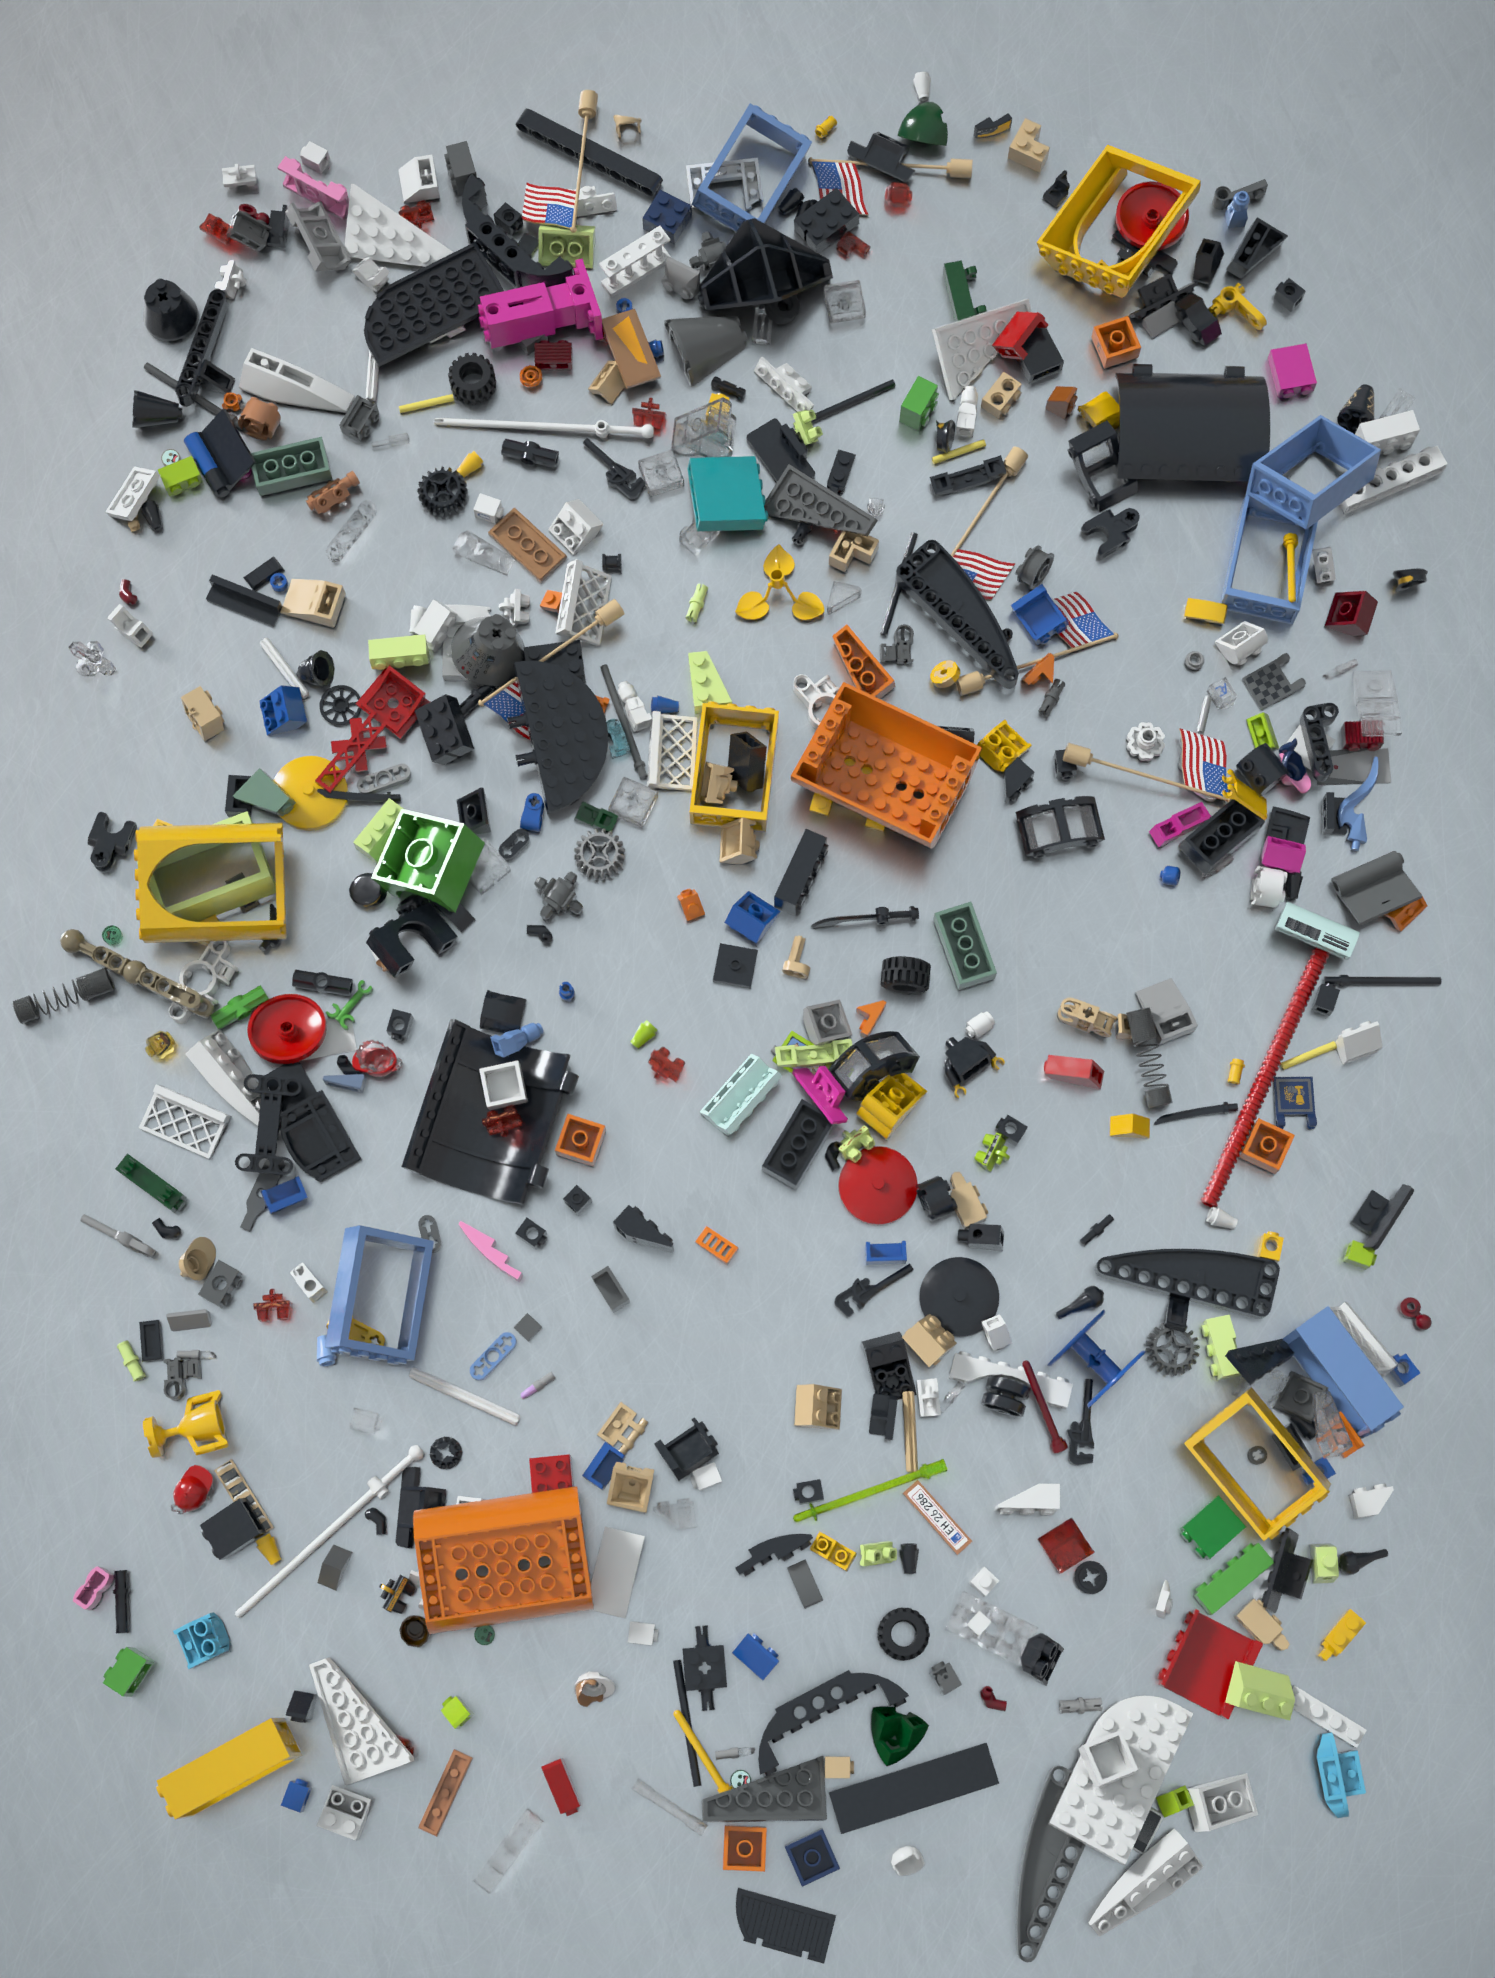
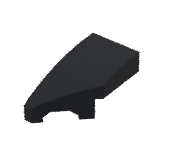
[1042,170,1070,208]

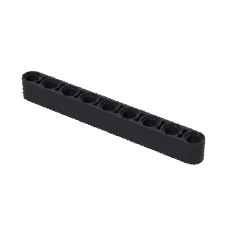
[515,108,663,197]

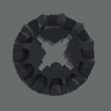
[396,894,425,915]
[429,1436,462,1469]
[1074,1561,1107,1594]

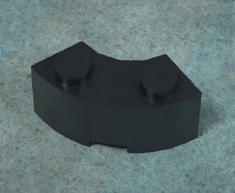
[1174,292,1222,346]

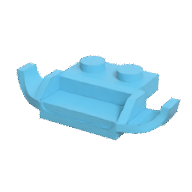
[1316,1732,1366,1818]

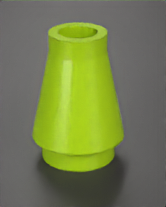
[630,1020,658,1049]

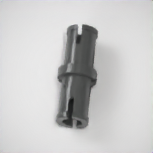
[1038,679,1066,717]

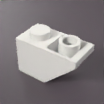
[1349,1483,1394,1519]

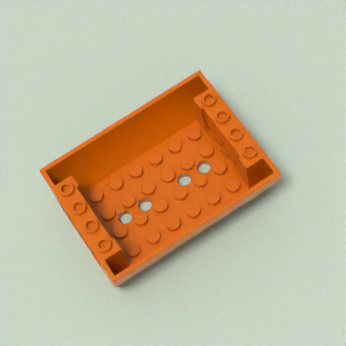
[791,682,982,849]
[413,1486,594,1634]

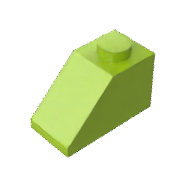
[440,1696,474,1729]

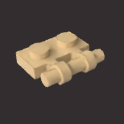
[597,1402,648,1455]

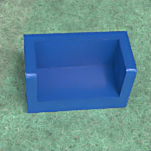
[261,1176,308,1214]
[865,1241,907,1265]
[582,1442,626,1491]

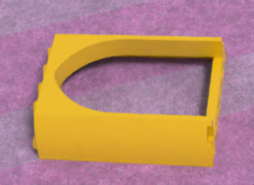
[1036,145,1201,298]
[134,823,287,943]

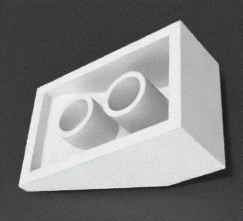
[1187,1773,1258,1832]

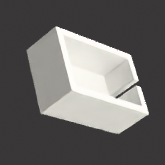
[1355,410,1420,455]

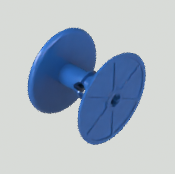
[1047,1310,1146,1408]

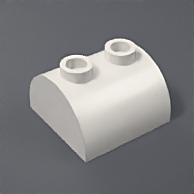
[1215,621,1268,665]

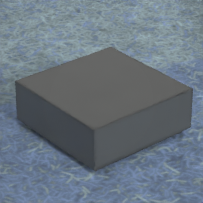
[514,1313,542,1342]

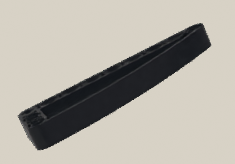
[895,540,1019,689]
[1095,1249,1280,1319]

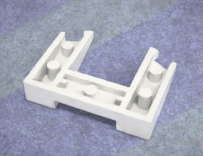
[686,158,763,214]
[442,604,491,681]

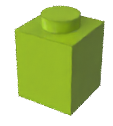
[1343,1240,1377,1270]
[1156,1785,1194,1818]

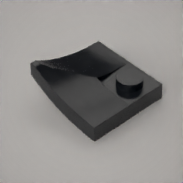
[1265,806,1310,844]

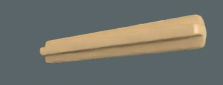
[903,1391,918,1472]

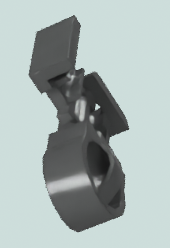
[880,624,914,664]
[164,1357,202,1401]

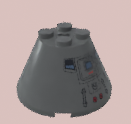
[451,614,525,687]

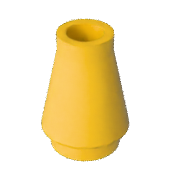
[457,451,484,478]
[255,1533,281,1565]

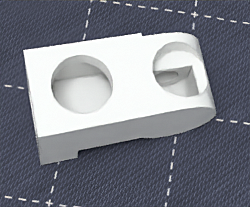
[290,1262,327,1303]

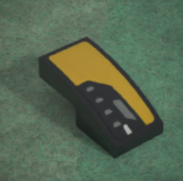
[973,113,1012,138]

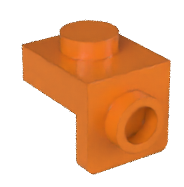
[540,590,562,614]
[677,889,705,921]

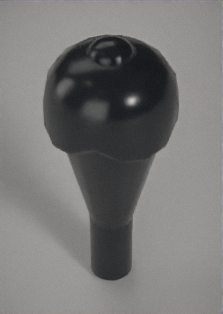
[1056,1286,1104,1319]
[1338,1549,1388,1575]

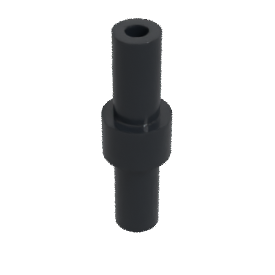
[1080,1214,1114,1246]

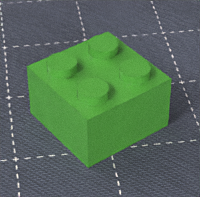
[899,376,939,431]
[103,1647,155,1697]

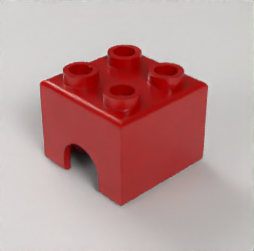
[529,1454,574,1493]

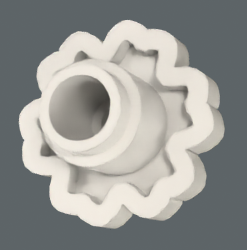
[1127,722,1165,761]

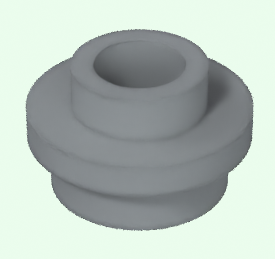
[1185,651,1204,670]

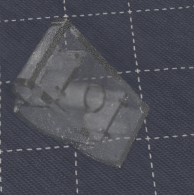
[671,397,737,457]

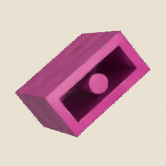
[1268,343,1317,398]

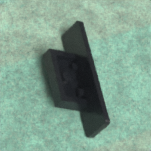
[1129,273,1198,319]

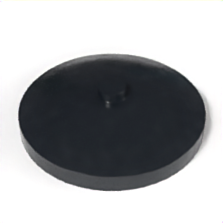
[919,1257,999,1338]

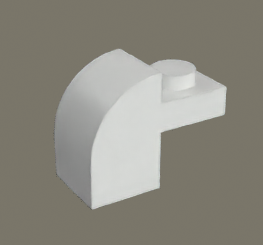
[352,257,390,292]
[107,604,153,648]

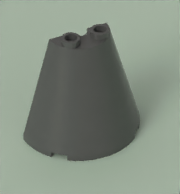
[664,315,747,387]

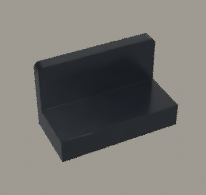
[267,205,289,248]
[1323,792,1347,835]

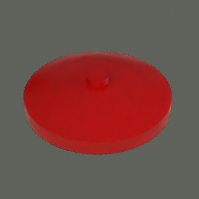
[1116,181,1189,250]
[247,994,327,1064]
[838,1146,918,1226]

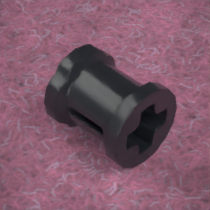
[602,554,622,570]

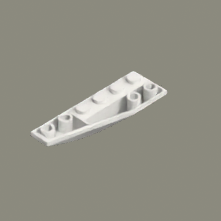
[239,348,355,413]
[185,1029,281,1130]
[1089,1828,1204,1937]

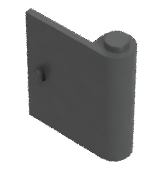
[1331,851,1422,925]

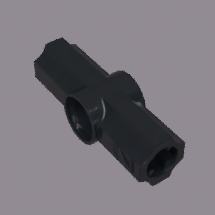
[501,438,559,468]
[292,969,353,996]

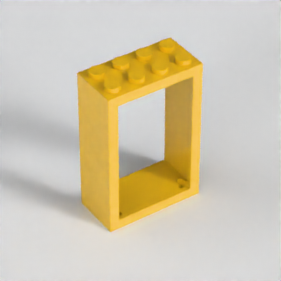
[689,701,779,832]
[1184,1387,1331,1541]
[156,1718,303,1820]

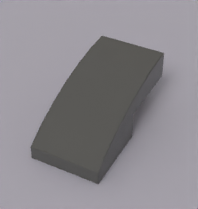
[787,1559,823,1609]

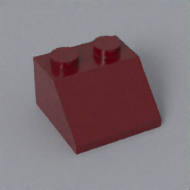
[1325,591,1378,636]

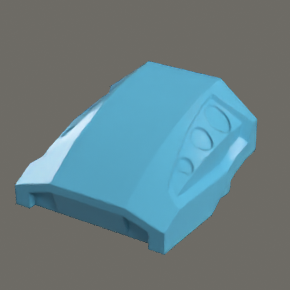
[173,1612,230,1669]

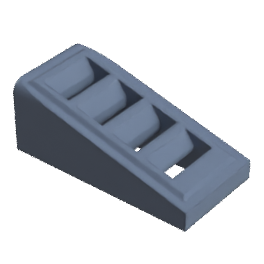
[323,1074,367,1093]

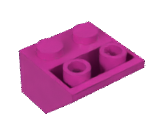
[1262,836,1306,873]

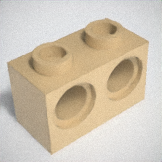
[981,372,1022,419]

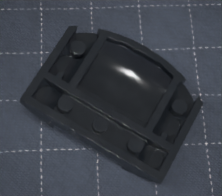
[280,1090,361,1182]

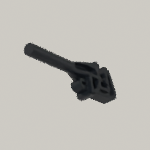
[583,438,646,499]
[834,1263,914,1318]
[1066,1379,1094,1465]

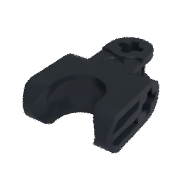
[1081,508,1140,559]
[87,812,137,872]

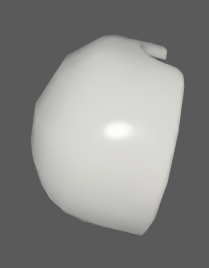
[891,1846,925,1876]

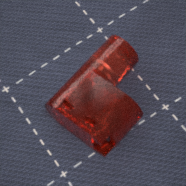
[836,231,871,257]

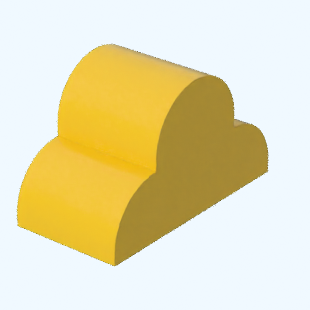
[856,1073,927,1140]

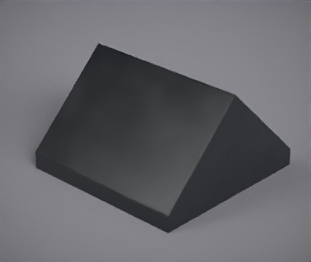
[457,788,491,835]

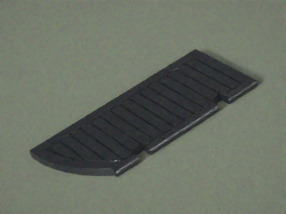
[736,1888,836,1964]

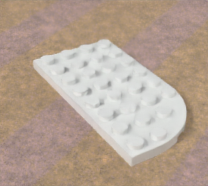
[1049,1696,1193,1865]

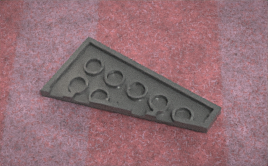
[764,464,878,536]
[702,1756,827,1822]

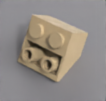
[794,1384,842,1430]

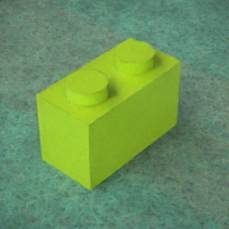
[157,456,203,496]

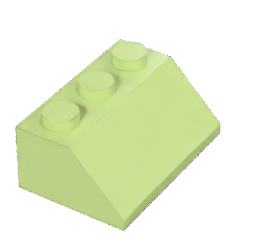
[538,224,595,268]
[368,634,430,670]
[353,798,405,864]
[1225,1661,1295,1721]

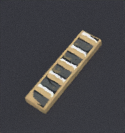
[214,1459,274,1539]

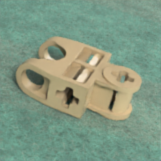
[1058,998,1117,1037]

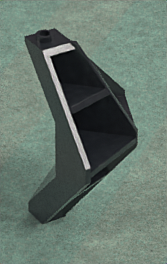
[698,218,833,310]

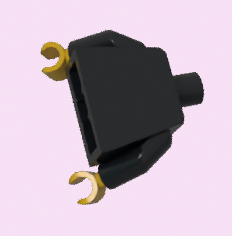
[944,1037,1005,1098]

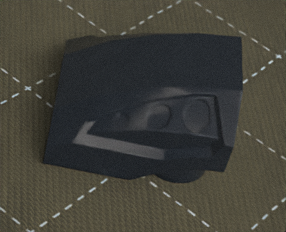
[479,990,527,1035]
[1020,1633,1064,1686]

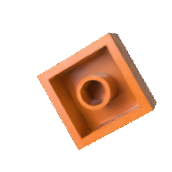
[1091,316,1141,369]
[555,1114,606,1167]
[1239,1118,1295,1174]
[723,1825,767,1872]

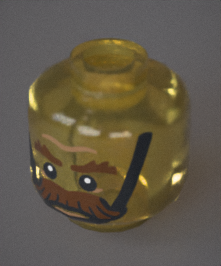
[145,1031,175,1060]

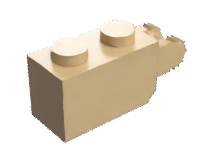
[950,1172,988,1230]
[1234,1599,1290,1651]

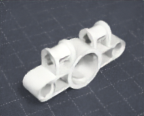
[793,674,840,730]
[169,941,239,1024]

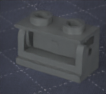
[226,211,272,252]
[339,395,379,442]
[929,1661,962,1696]

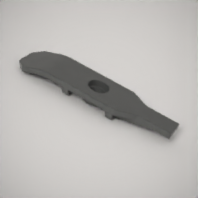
[240,1159,285,1231]

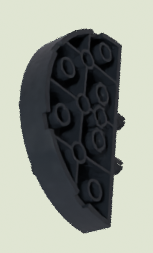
[507,661,608,814]

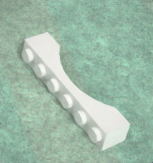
[948,1351,1073,1410]

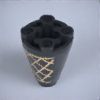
[1337,384,1375,434]

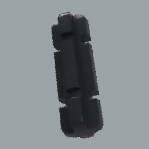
[711,376,746,399]

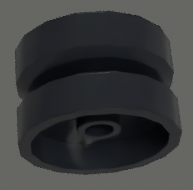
[981,1376,1031,1417]

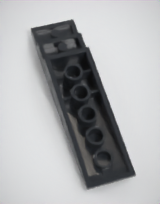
[829,1742,999,1834]

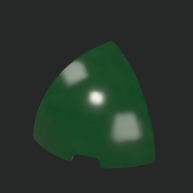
[897,102,948,146]
[871,1706,929,1767]

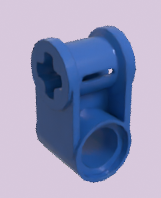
[520,793,544,832]

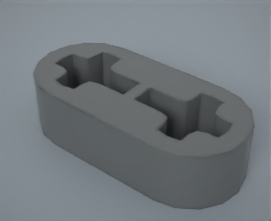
[418,1215,442,1253]

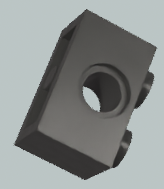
[198,1259,242,1308]

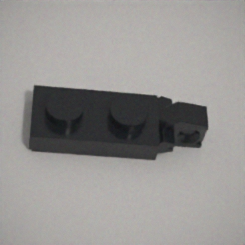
[827,449,856,494]

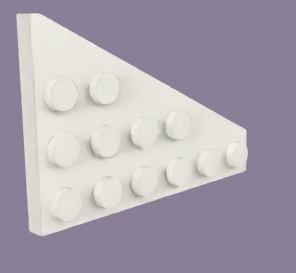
[344,184,454,267]
[932,299,1032,400]
[309,1657,415,1786]

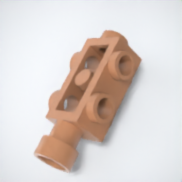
[306,471,360,514]

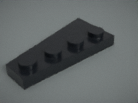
[1225,1339,1294,1385]

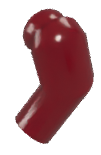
[119,579,138,605]
[980,1686,1007,1711]

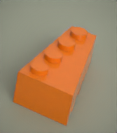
[832,624,896,699]

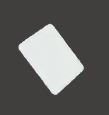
[967,1611,991,1635]

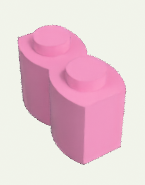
[73,1566,114,1610]

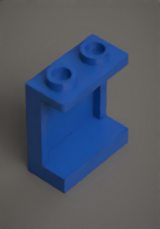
[1011,584,1069,646]

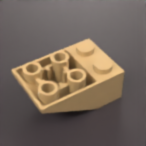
[280,579,346,628]

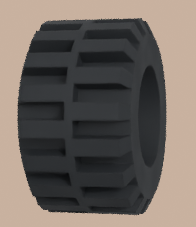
[448,353,496,405]
[880,956,931,994]
[877,1607,930,1661]

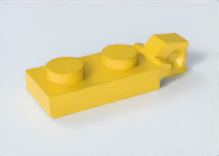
[1318,1609,1366,1661]

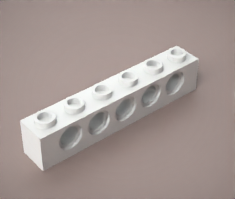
[1340,445,1447,514]

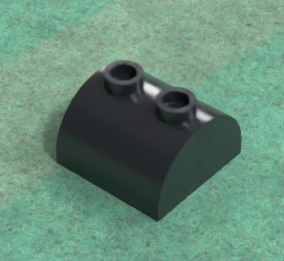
[1236,743,1289,797]

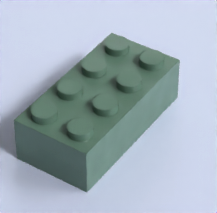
[251,437,333,496]
[933,902,997,990]

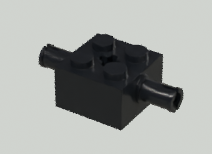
[682,1625,727,1711]

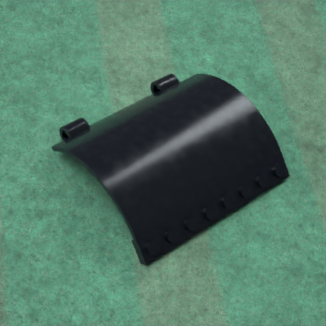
[1115,364,1270,482]
[401,1019,579,1204]

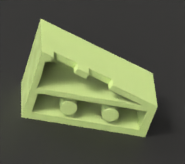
[688,651,732,714]
[1201,1315,1241,1381]

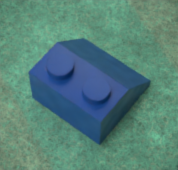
[724,891,781,943]

